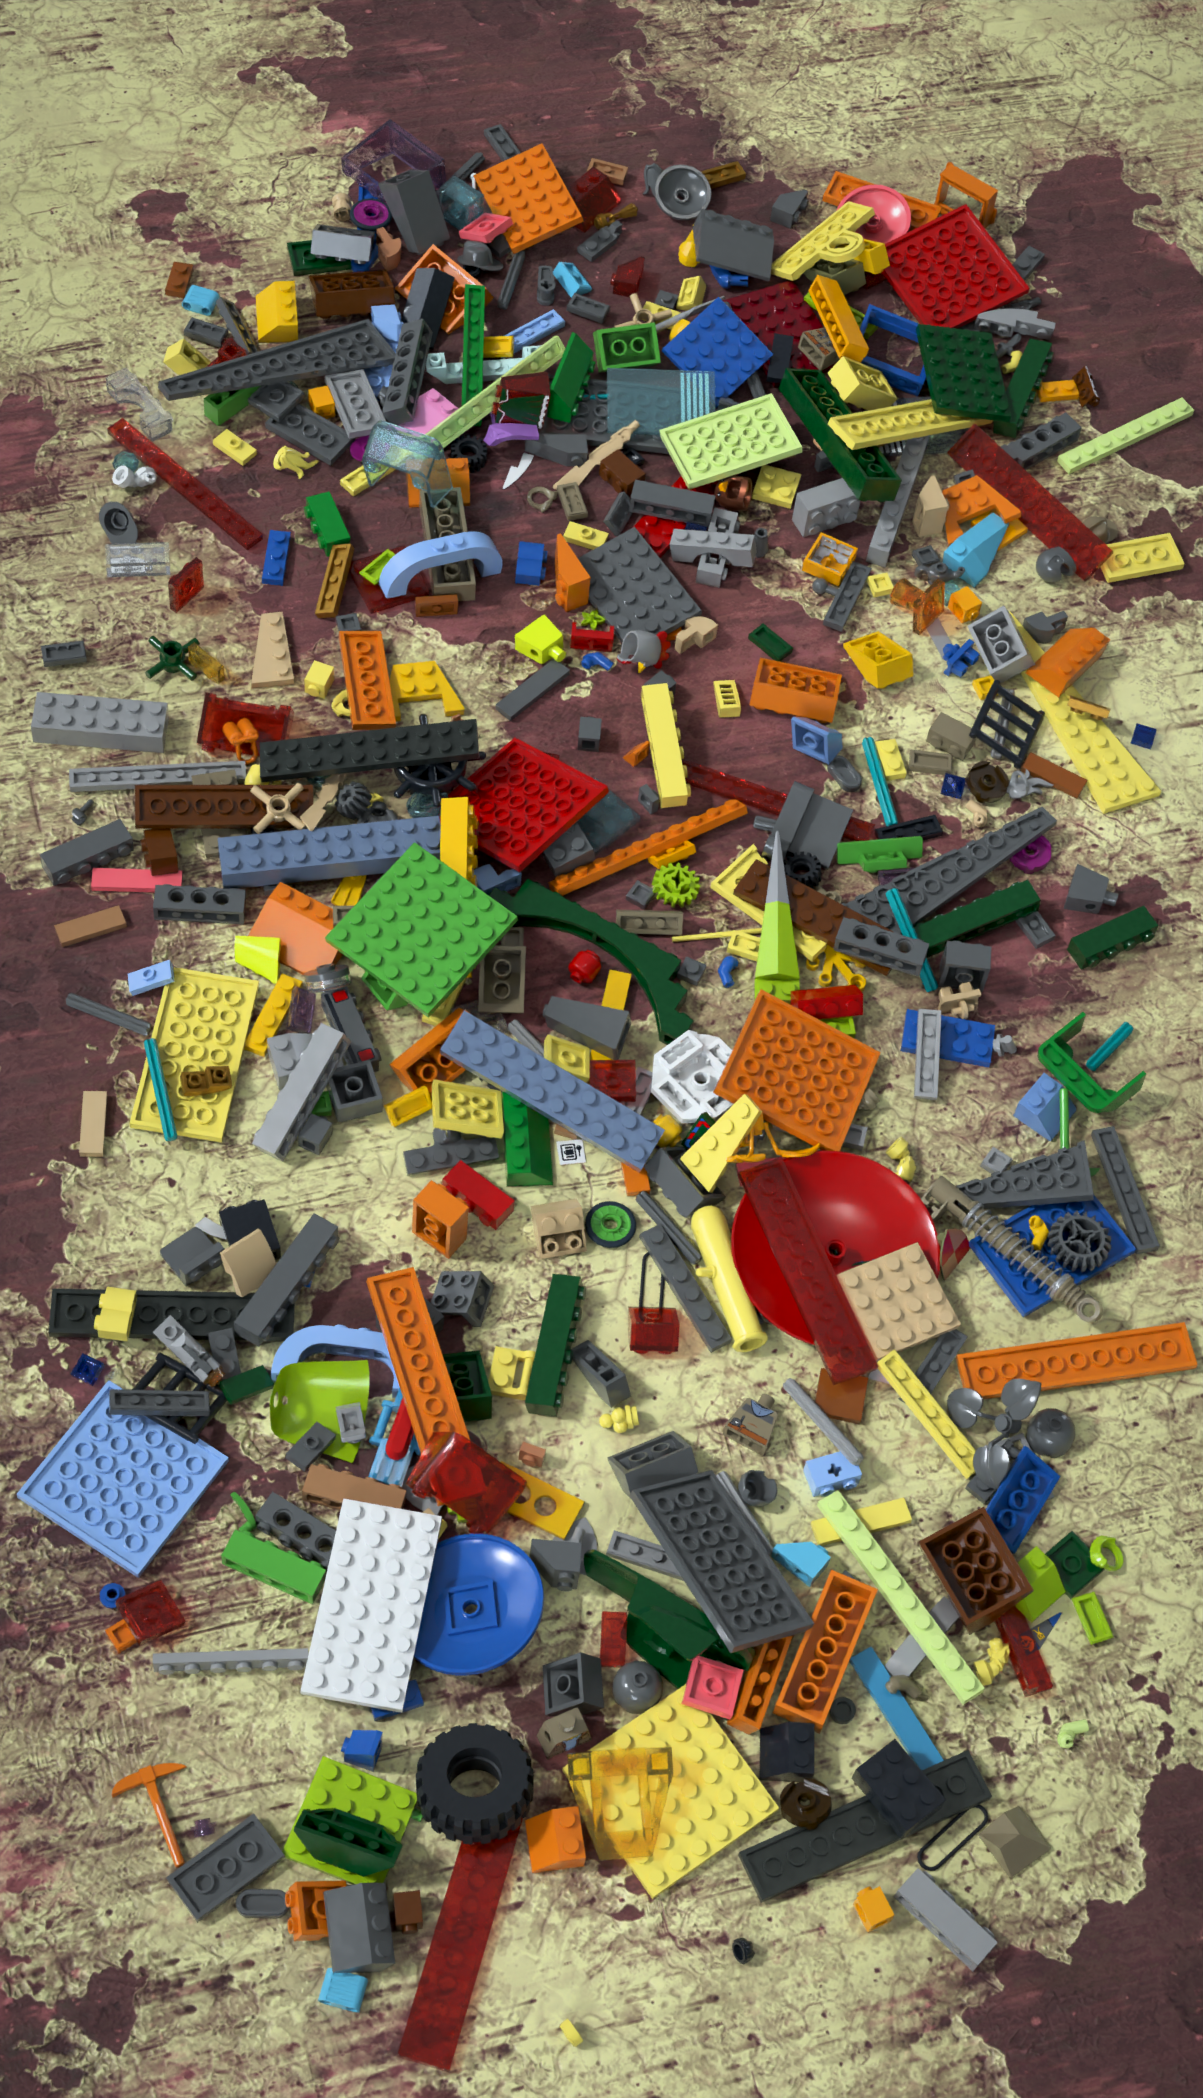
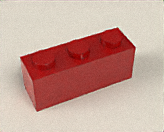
[791,985,863,1019]
[442,1160,515,1230]

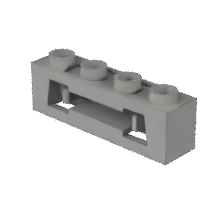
[695,508,740,588]

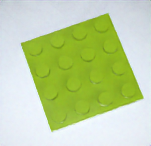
[282,1756,417,1885]

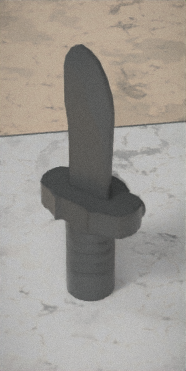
[996,333,1021,360]

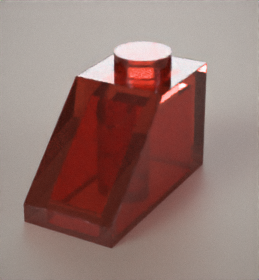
[610,256,645,297]

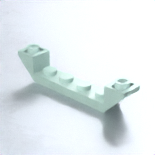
[426,345,542,384]

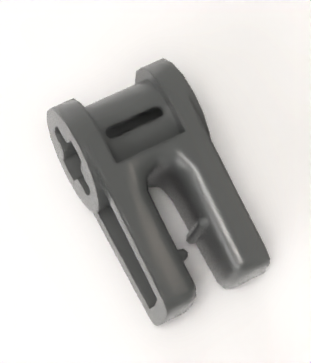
[537,265,555,306]

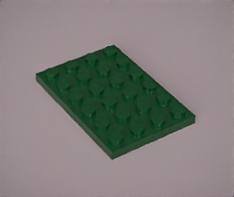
[916,324,1012,422]

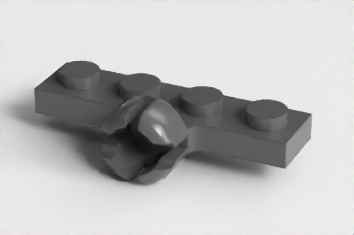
[403,1128,499,1176]

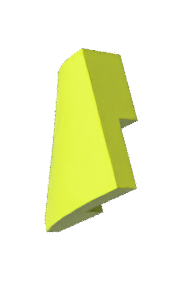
[235,936,281,984]

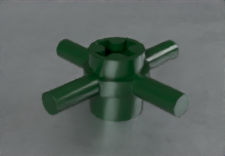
[145,636,200,681]

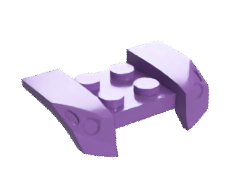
[483,389,539,446]

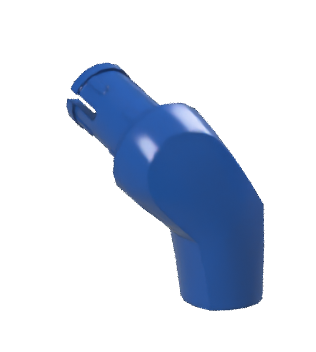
[710,265,748,289]

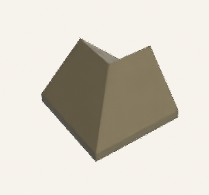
[978,1806,1051,1879]

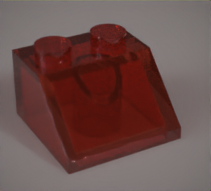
[628,1306,680,1354]

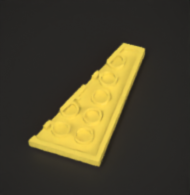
[711,844,827,961]

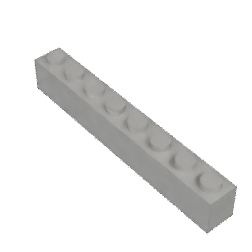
[866,435,930,567]

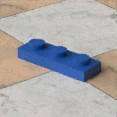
[262,530,291,586]

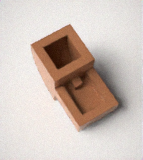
[376,227,401,271]

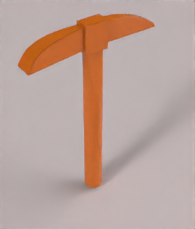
[112,1763,187,1868]

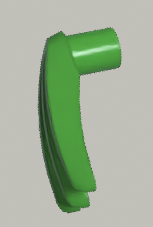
[231,1492,257,1532]

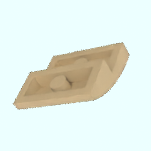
[220,1229,277,1297]

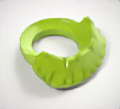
[1090,1535,1123,1571]

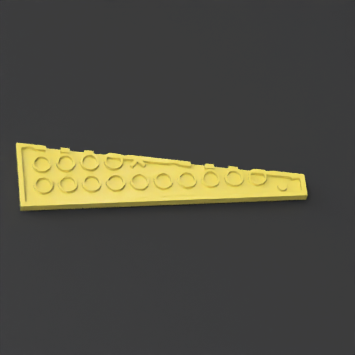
[1009,611,1161,814]

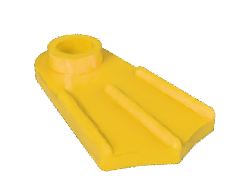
[331,875,366,906]

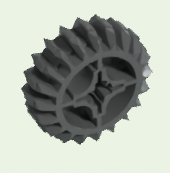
[1048,1211,1111,1273]

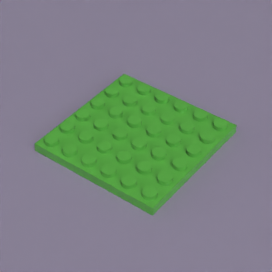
[325,842,518,1018]

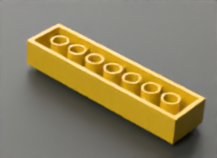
[440,797,478,978]

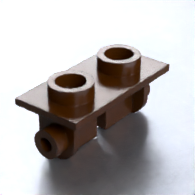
[1072,366,1100,408]

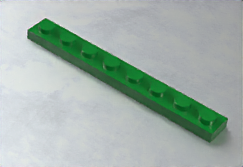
[461,284,485,427]

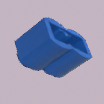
[515,541,548,586]

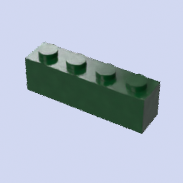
[1067,906,1158,970]

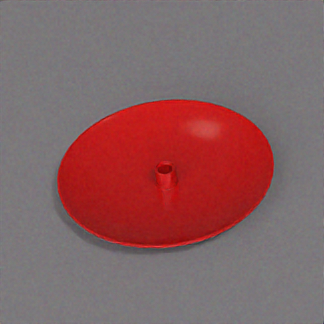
[731,1151,940,1350]

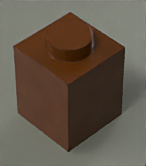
[393,1890,423,1935]

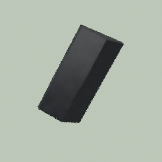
[401,268,455,350]

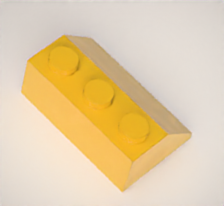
[256,281,298,343]

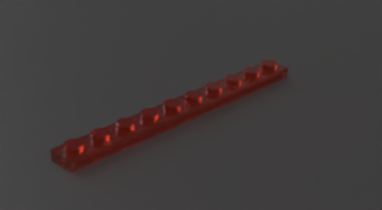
[107,418,263,551]
[681,759,875,841]

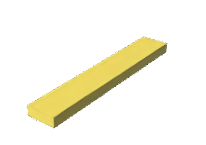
[875,1349,976,1480]

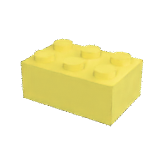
[828,356,897,411]

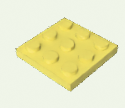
[432,1080,504,1139]

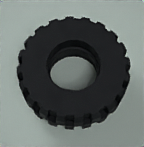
[416,1723,534,1845]

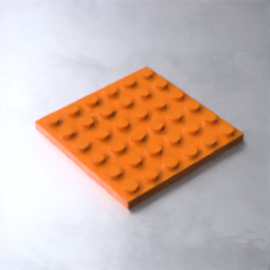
[713,989,881,1151]

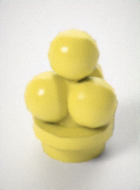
[599,1405,639,1433]

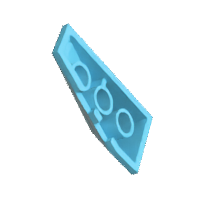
[943,513,1009,588]

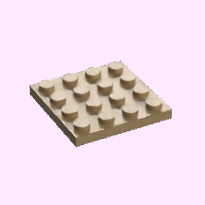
[833,1242,961,1362]

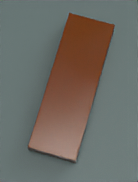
[1020,752,1088,799]

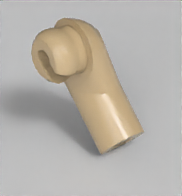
[965,799,988,827]

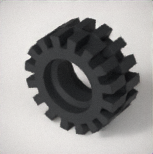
[450,435,487,473]
[783,852,822,889]

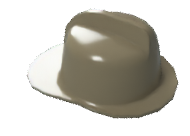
[1074,516,1118,550]

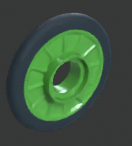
[585,1201,636,1248]

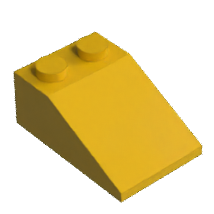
[843,631,913,689]

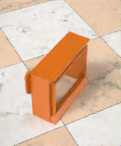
[934,162,998,229]

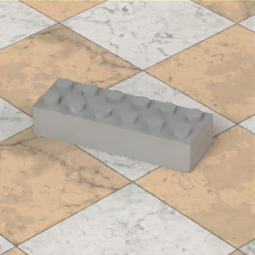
[31,692,169,753]

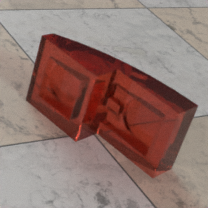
[600,1611,627,1668]

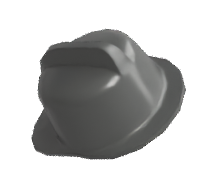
[457,241,503,271]
[99,501,138,550]

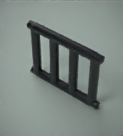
[969,680,1045,769]
[132,1352,228,1444]

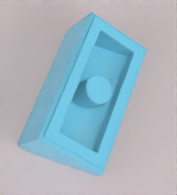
[553,262,592,298]

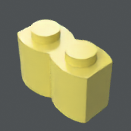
[94,1287,137,1341]

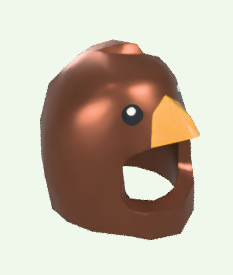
[714,476,752,511]

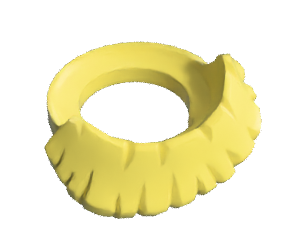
[332,690,350,717]

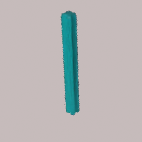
[862,737,898,826]
[886,888,938,992]
[144,1038,177,1142]

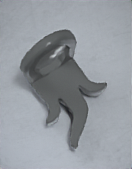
[643,163,664,197]

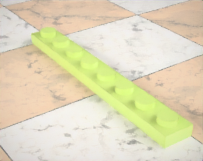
[1057,398,1194,474]

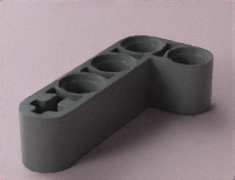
[762,781,815,861]

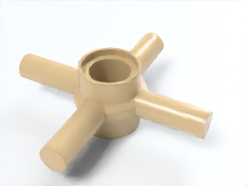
[614,293,672,328]
[250,783,306,834]

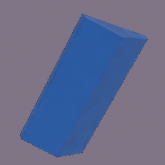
[986,1446,1061,1554]

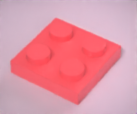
[459,213,513,244]
[681,1656,743,1719]

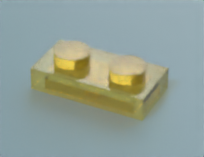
[188,642,225,684]

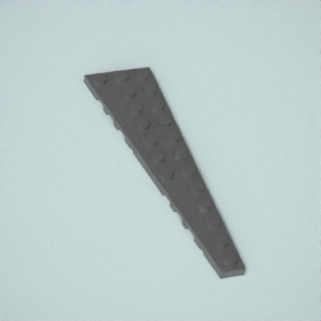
[158,319,396,401]
[842,807,1057,934]

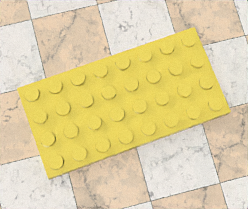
[129,967,259,1142]

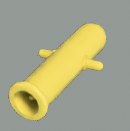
[691,1205,768,1352]

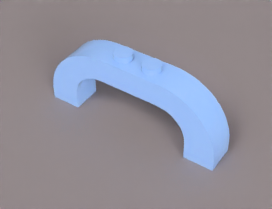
[379,532,502,599]
[271,1325,400,1398]

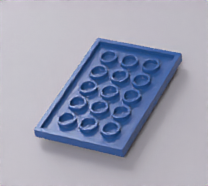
[969,1195,1136,1317]

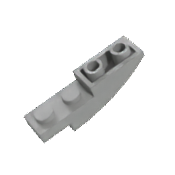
[974,309,1055,340]

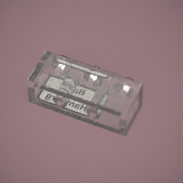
[105,542,170,577]

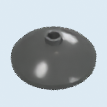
[654,165,711,220]

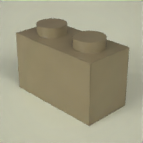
[926,712,976,761]

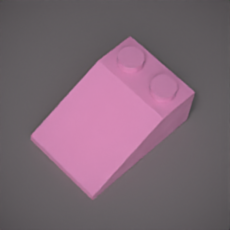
[388,388,459,450]

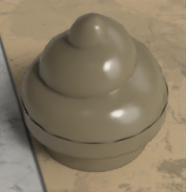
[857,1088,880,1110]

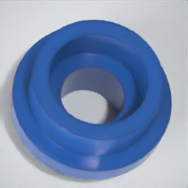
[100,1583,125,1609]

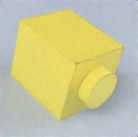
[304,660,334,699]

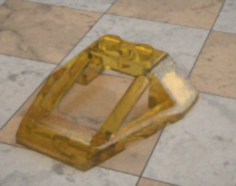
[567,1747,673,1860]

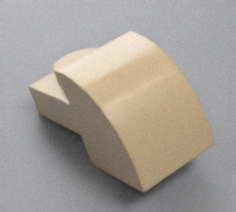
[675,617,718,654]

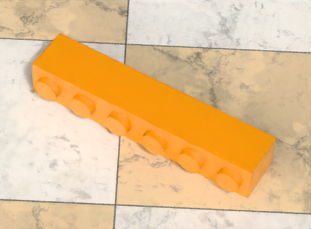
[808,275,869,363]

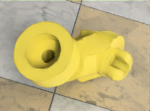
[885,1136,916,1182]
[973,1638,1010,1686]

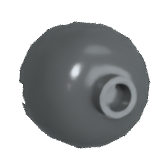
[1026,1408,1075,1458]
[612,1661,663,1714]

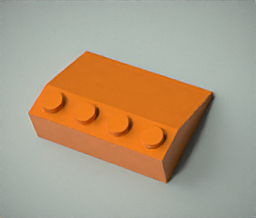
[395,244,494,334]
[749,657,842,723]
[248,882,343,984]

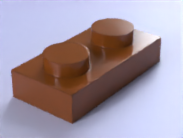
[165,261,194,298]
[415,594,458,617]

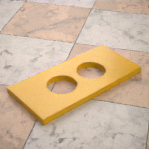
[481,1461,585,1540]

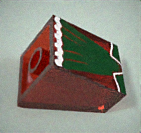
[491,372,550,429]

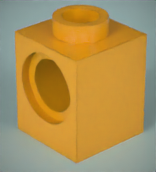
[308,385,335,419]
[948,586,982,624]
[853,1886,895,1932]

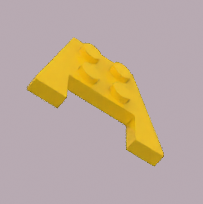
[389,661,464,722]

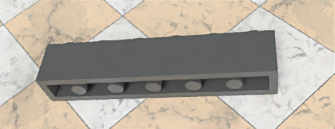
[234,1213,340,1347]

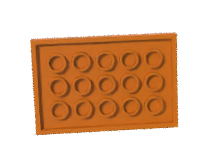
[473,143,584,254]

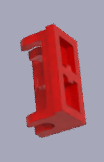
[570,622,614,652]

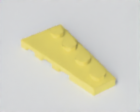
[680,1094,762,1193]

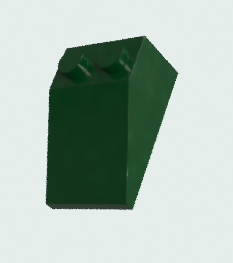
[442,1350,492,1422]

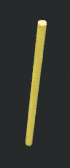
[672,928,762,942]

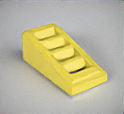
[713,680,741,718]

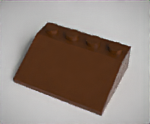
[308,269,395,319]
[919,1507,1034,1635]

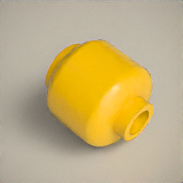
[653,1114,683,1148]

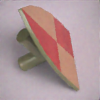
[937,1228,971,1281]

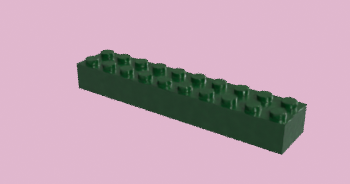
[779,368,902,502]

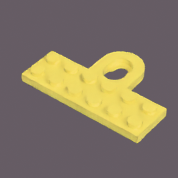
[771,201,875,281]

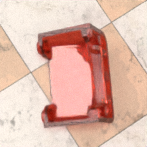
[197,692,294,757]
[405,1432,527,1535]

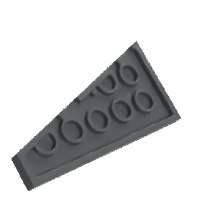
[956,1140,1094,1211]

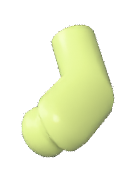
[1057,1719,1089,1748]

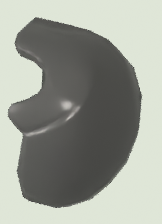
[738,1470,778,1507]

